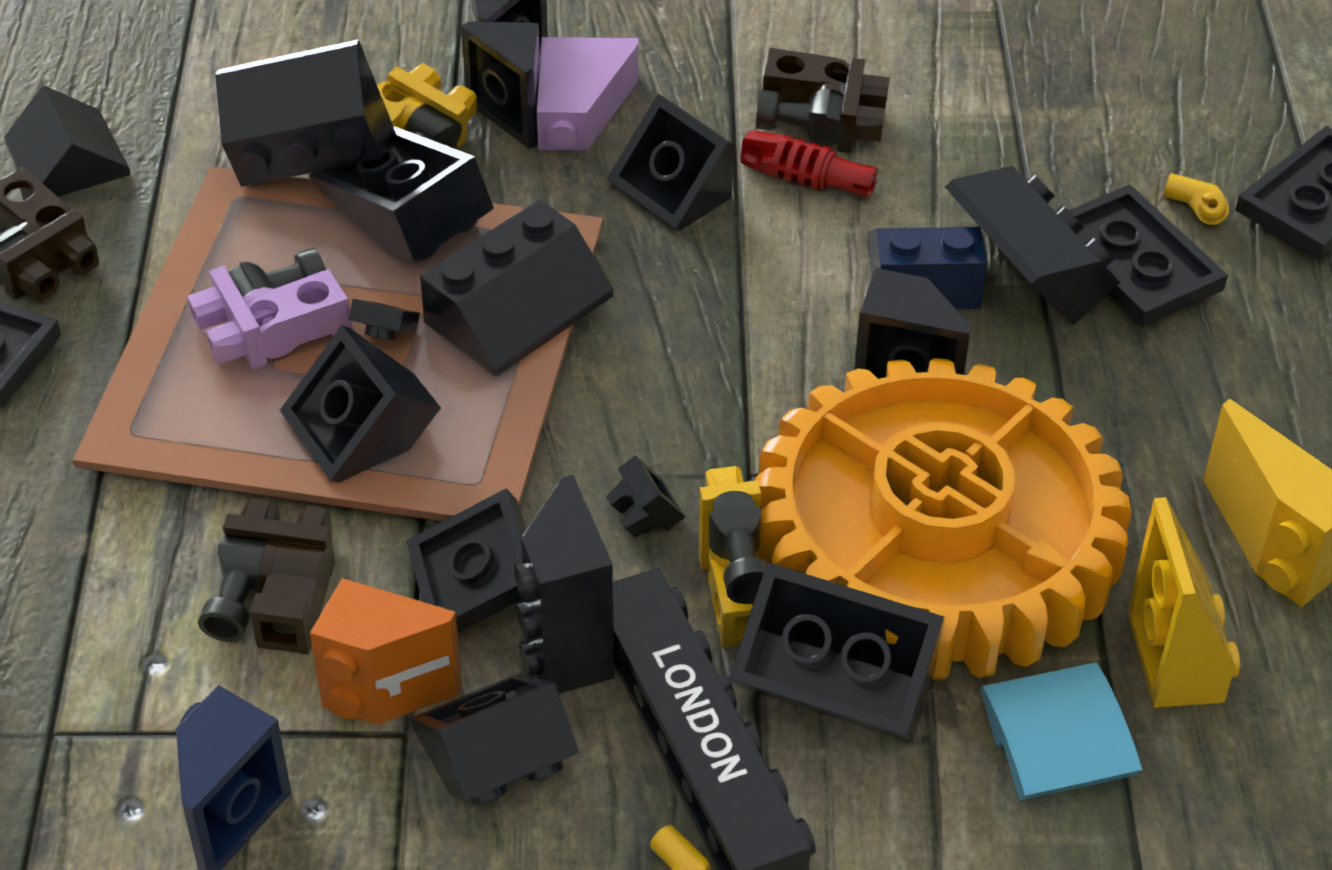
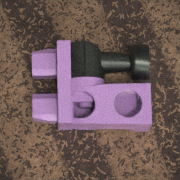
[187,247,353,370]

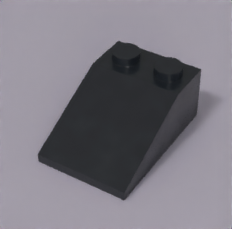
[309,126,494,263]

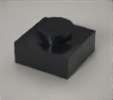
[348,299,420,341]

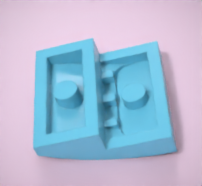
[980,662,1143,801]

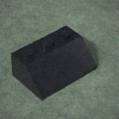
[215,40,394,187]
[945,166,1121,325]
[420,199,613,377]
[514,475,614,694]
[729,562,945,743]

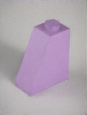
[537,37,638,151]

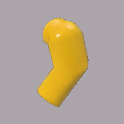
[1164,173,1229,225]
[650,825,711,870]

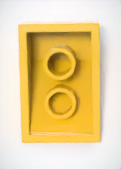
[1203,399,1332,608]
[1127,497,1240,708]

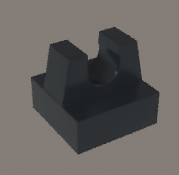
[606,455,685,537]

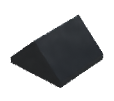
[461,21,540,149]
[4,85,131,197]
[607,94,734,231]

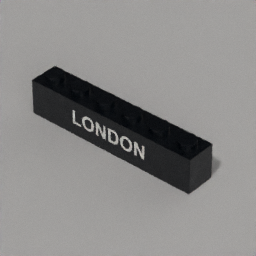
[613,567,816,870]

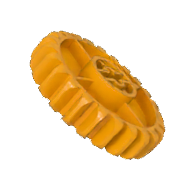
[755,358,1132,680]

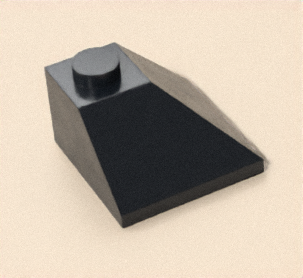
[279,325,441,483]

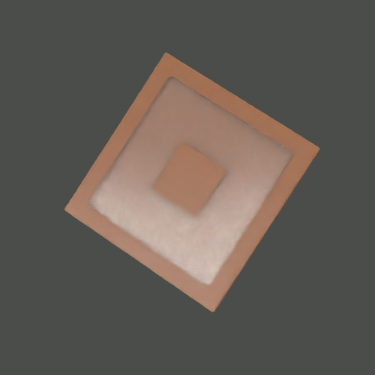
[73,166,603,521]

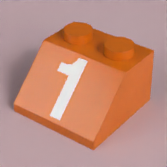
[310,578,462,725]

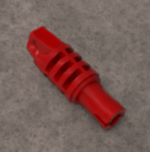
[740,130,878,199]

